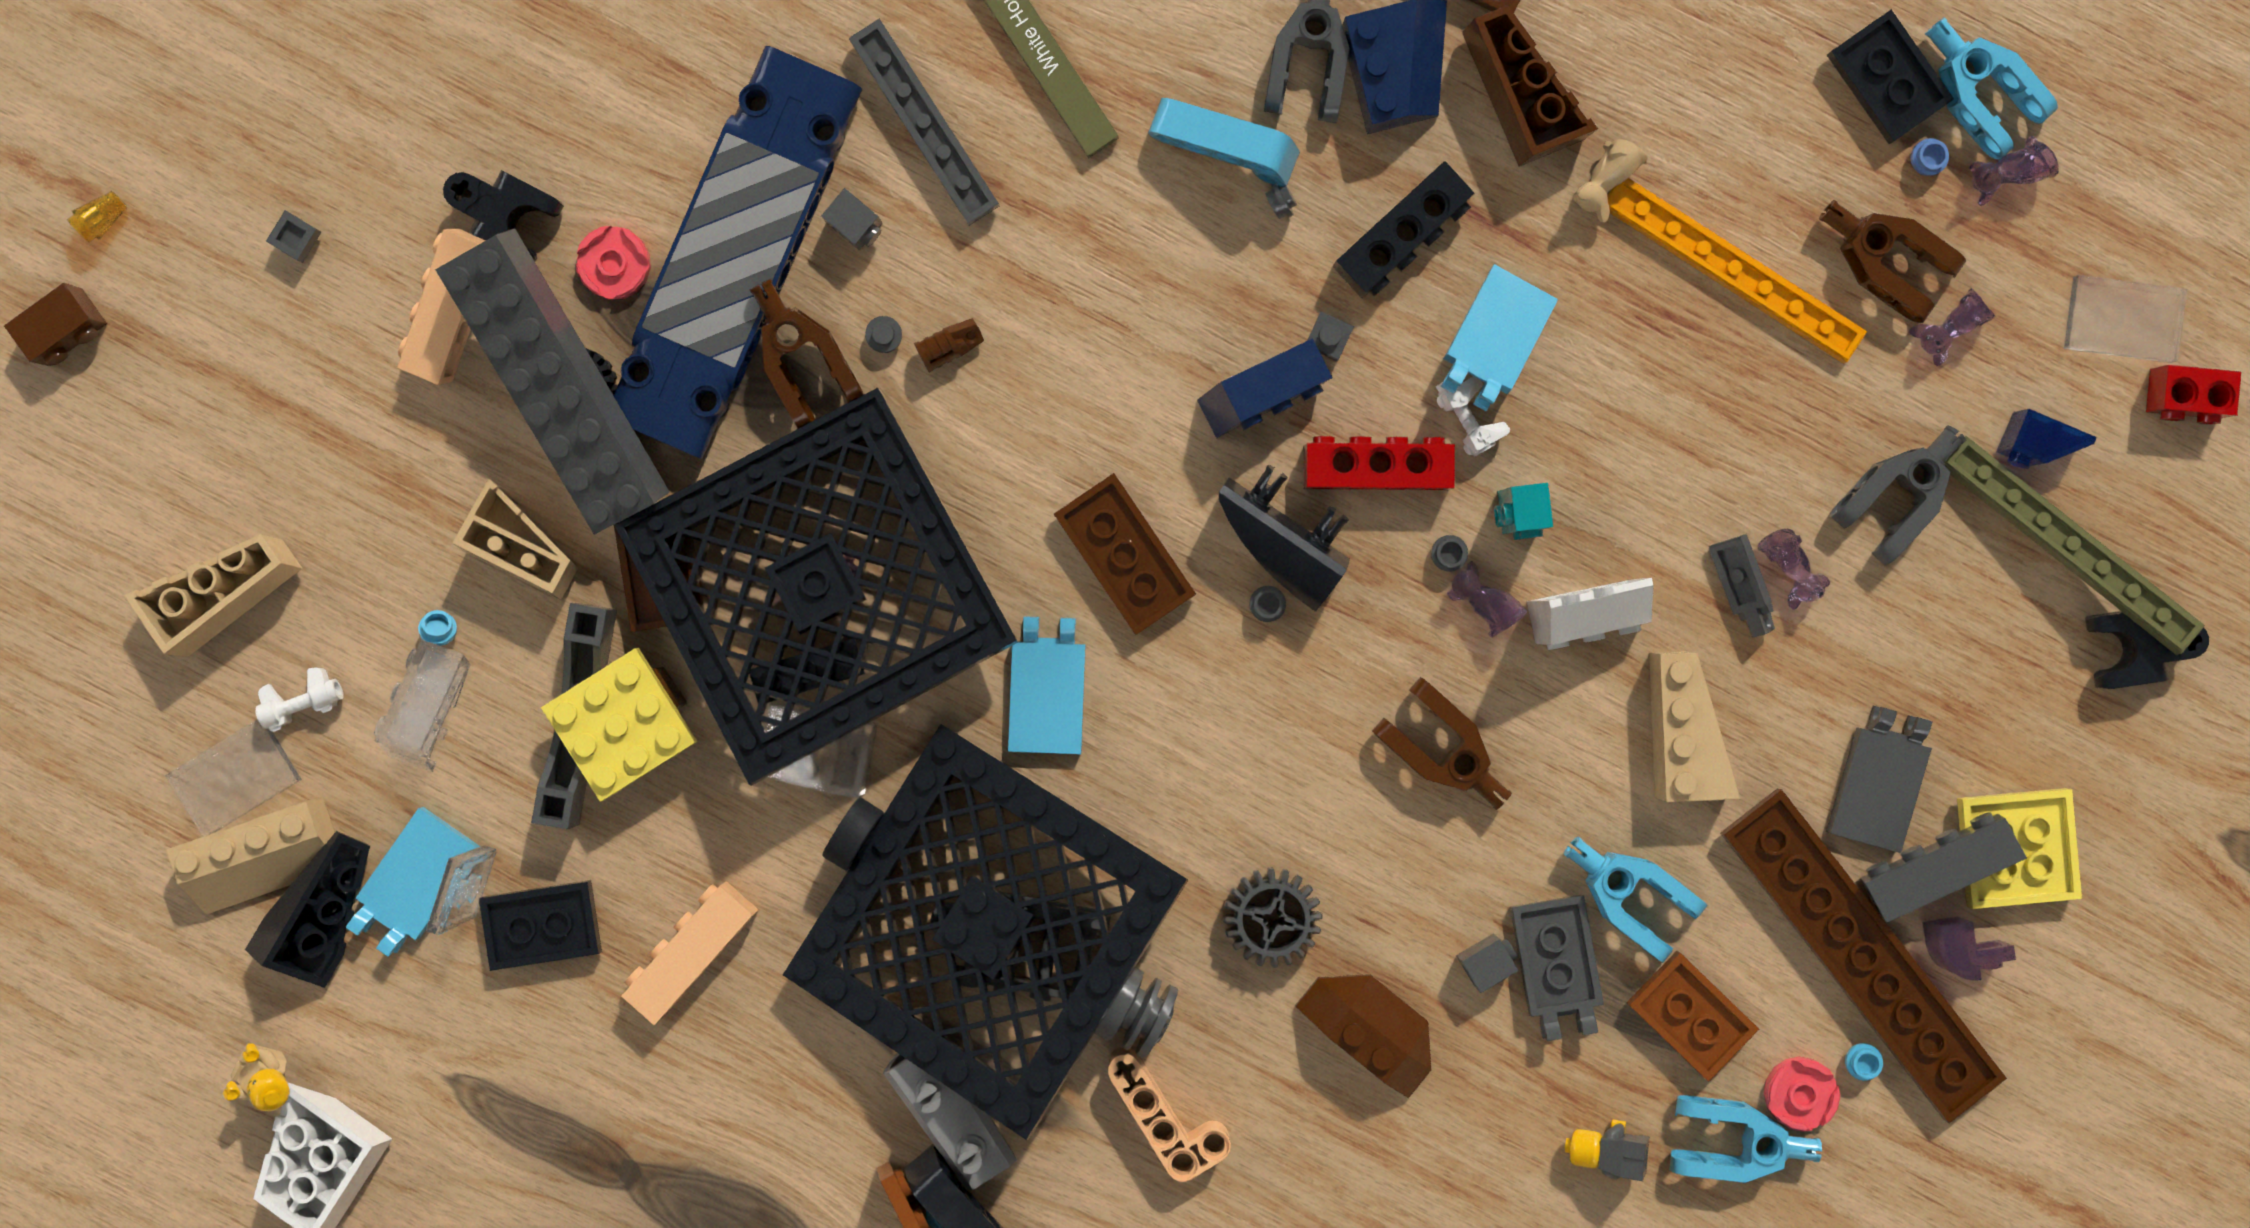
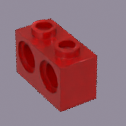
[2146,365,2242,424]

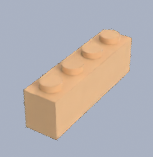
[397,229,486,385]
[621,881,759,1025]

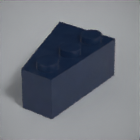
[1197,338,1333,439]

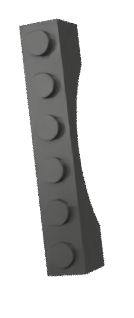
[531,603,617,829]

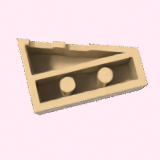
[452,479,578,600]

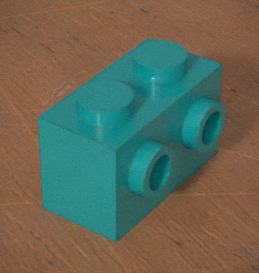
[1494,482,1553,540]

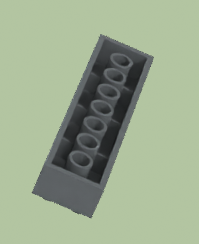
[435,229,670,535]

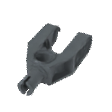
[1264,0,1350,123]
[1829,425,1966,565]

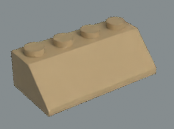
[166,797,335,914]

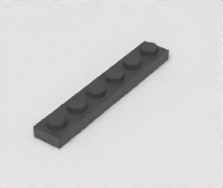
[849,18,1000,226]

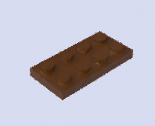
[1054,473,1196,635]

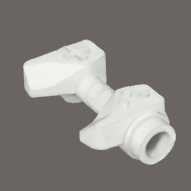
[1435,376,1510,457]
[255,667,343,732]

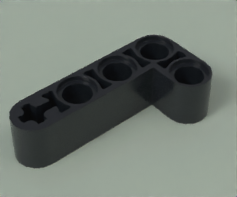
[904,1144,1003,1228]

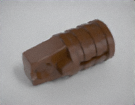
[914,318,984,373]

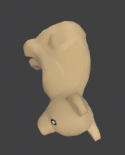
[1573,139,1648,222]

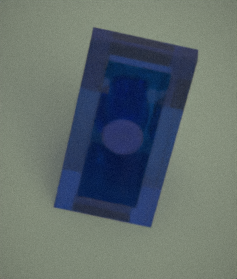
[1997,409,2097,469]

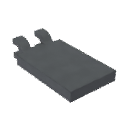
[1826,705,1933,853]
[1510,895,1604,1041]

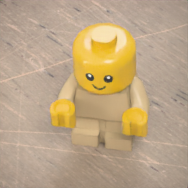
[223,1043,290,1112]

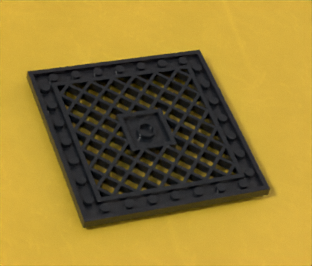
[614,388,1018,786]
[783,724,1188,1140]

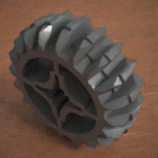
[1223,867,1323,968]

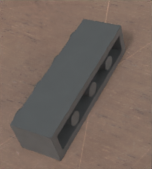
[1861,812,2027,923]

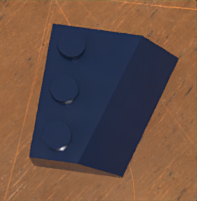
[1342,0,1447,135]

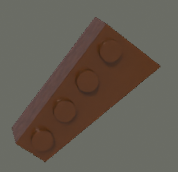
[1462,5,1598,167]

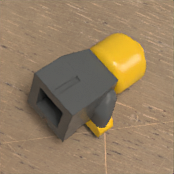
[1565,1119,1650,1181]

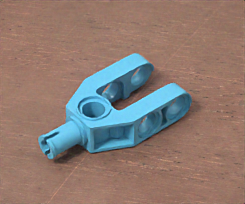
[1925,17,2058,160]
[1564,837,1708,963]
[1669,1095,1822,1183]

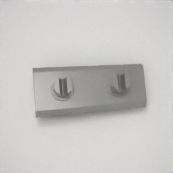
[883,1053,1017,1191]

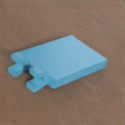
[1441,264,1558,411]
[1008,616,1086,754]
[346,807,483,956]

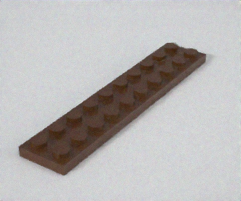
[1720,788,2007,1124]

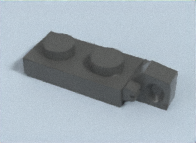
[1709,534,1775,638]

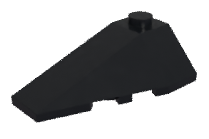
[245,831,370,988]

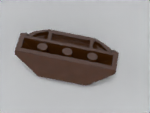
[1295,974,1432,1098]

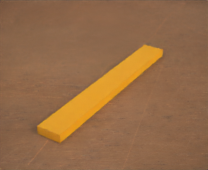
[1607,178,1867,364]

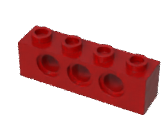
[1304,436,1455,490]

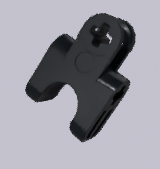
[443,170,564,262]
[2085,611,2209,689]

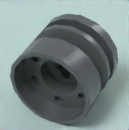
[1094,967,1178,1059]

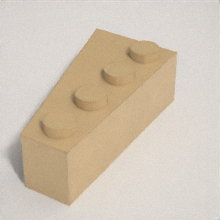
[123,534,303,657]
[1649,652,1740,802]

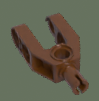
[1819,200,1966,323]
[750,279,864,429]
[1372,677,1512,810]

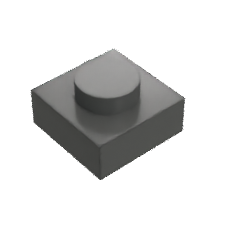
[266,210,321,263]
[1307,312,1354,361]

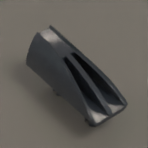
[1219,465,1350,612]

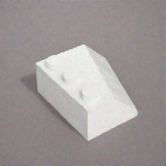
[1527,578,1653,650]
[253,1083,392,1228]

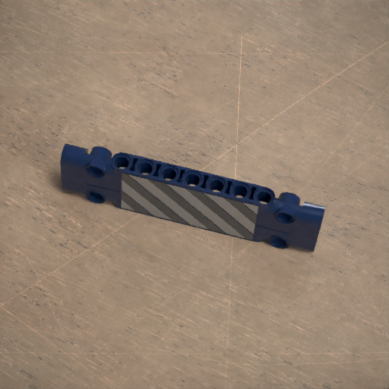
[613,46,863,459]

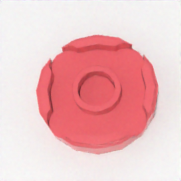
[576,226,651,300]
[1764,1056,1840,1132]

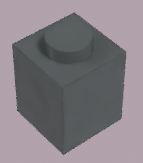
[821,188,882,251]
[1456,933,1519,993]

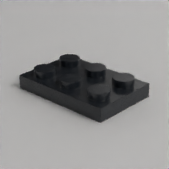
[1827,9,1954,144]
[479,880,602,971]

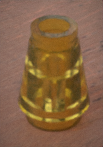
[67,190,128,243]

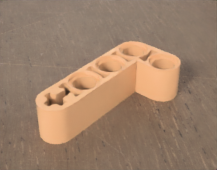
[1108,1047,1231,1182]

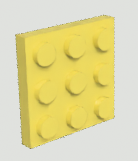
[541,648,698,802]
[1957,788,2082,909]

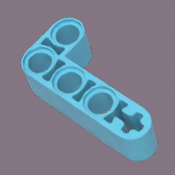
[1148,98,1300,187]

